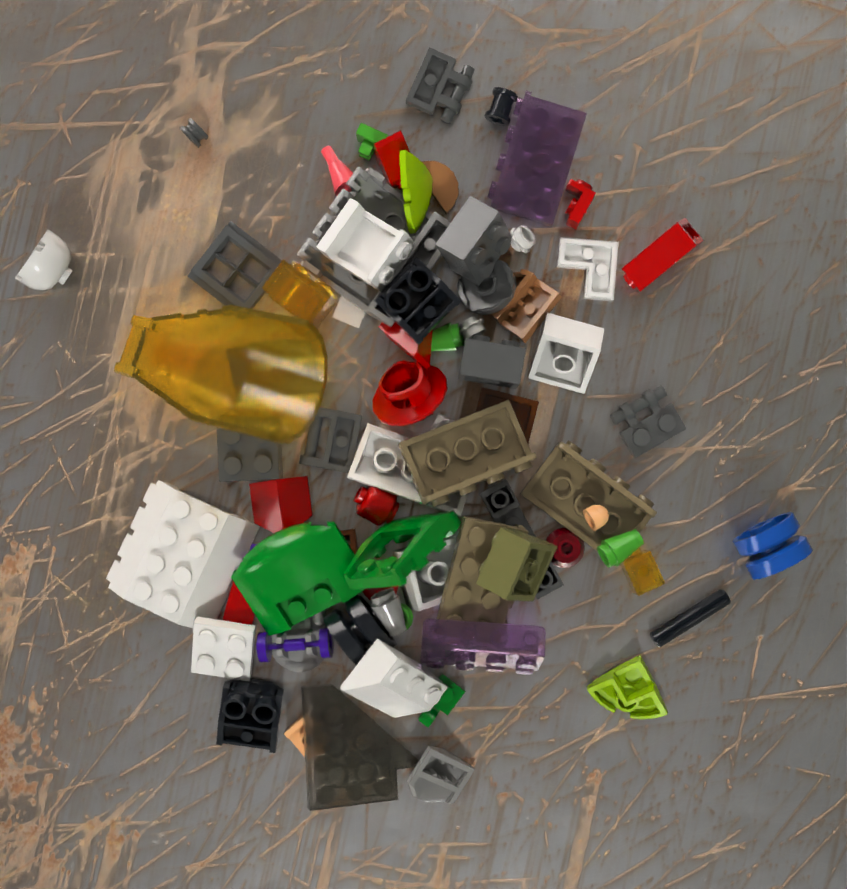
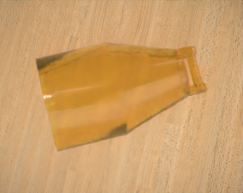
[113,305,328,444]

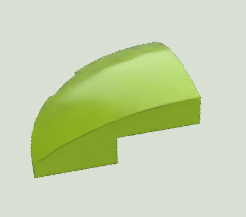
[400,150,433,234]
[587,655,668,719]

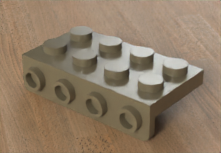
[398,400,537,508]
[520,440,657,552]
[433,516,529,646]

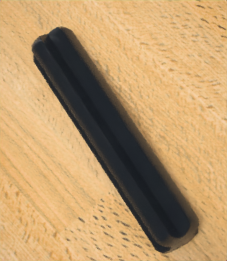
[650,589,731,647]

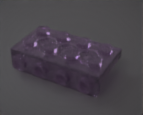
[487,90,587,227]
[420,619,546,675]

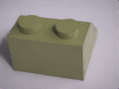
[476,527,557,601]

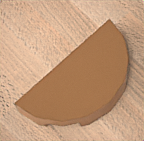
[422,161,459,215]

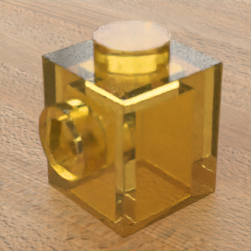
[620,547,665,596]

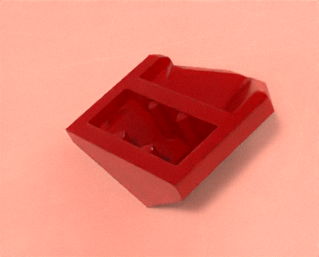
[249,476,313,533]

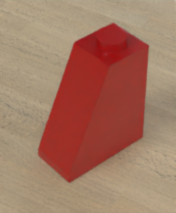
[622,218,704,291]

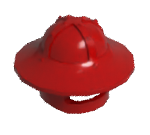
[372,360,448,426]

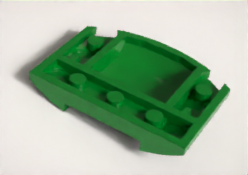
[231,522,364,636]

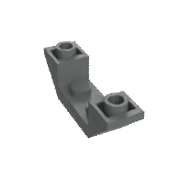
[479,479,564,600]

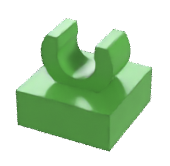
[356,123,388,161]

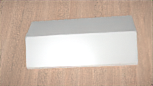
[347,423,468,517]

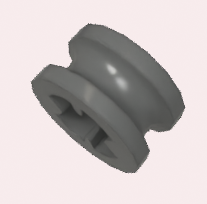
[180,118,209,148]

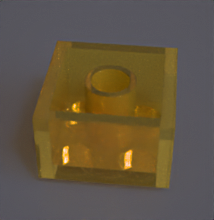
[261,259,336,332]

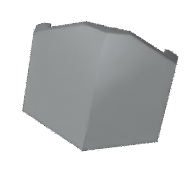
[407,746,475,804]

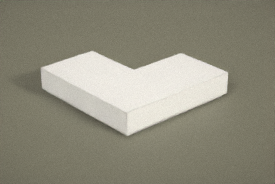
[557,237,619,301]

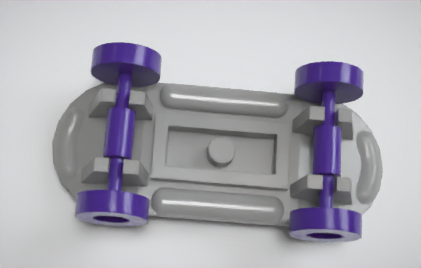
[250,533,334,672]

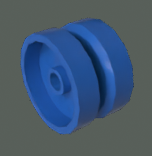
[732,512,813,580]

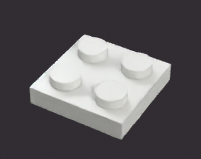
[191,616,256,682]

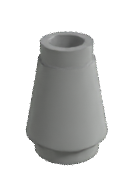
[371,588,407,636]

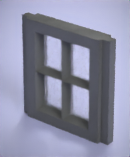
[188,221,287,320]

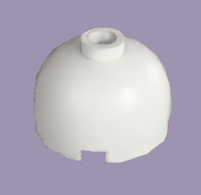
[15,230,73,291]

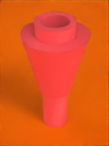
[321,145,353,196]

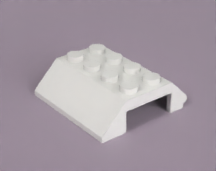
[106,480,261,629]

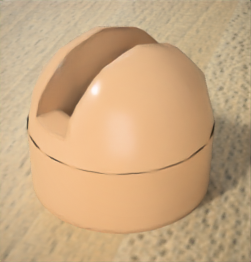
[583,505,609,531]

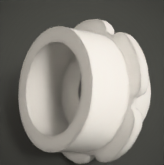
[510,225,536,253]
[459,316,486,339]

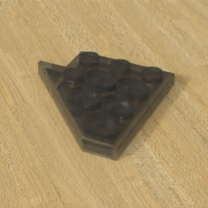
[301,684,419,811]

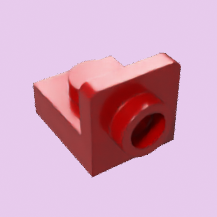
[565,179,596,230]

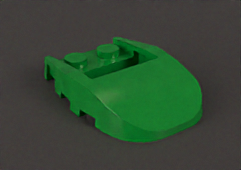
[343,510,461,590]

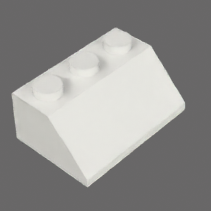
[339,638,448,718]

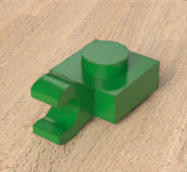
[418,672,466,728]

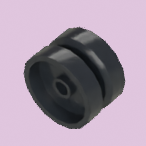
[323,594,397,665]

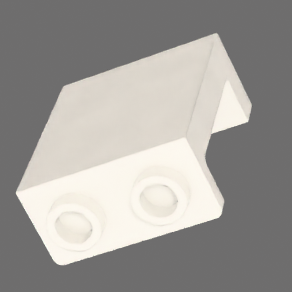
[316,198,415,292]

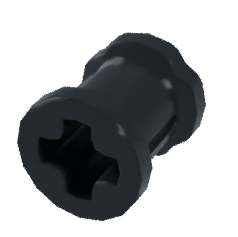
[485,87,518,126]

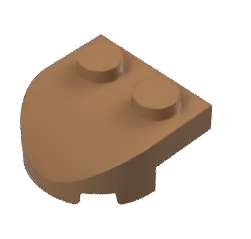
[492,269,562,343]

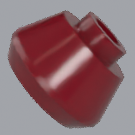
[546,528,585,568]

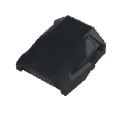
[373,257,462,345]
[216,678,284,753]

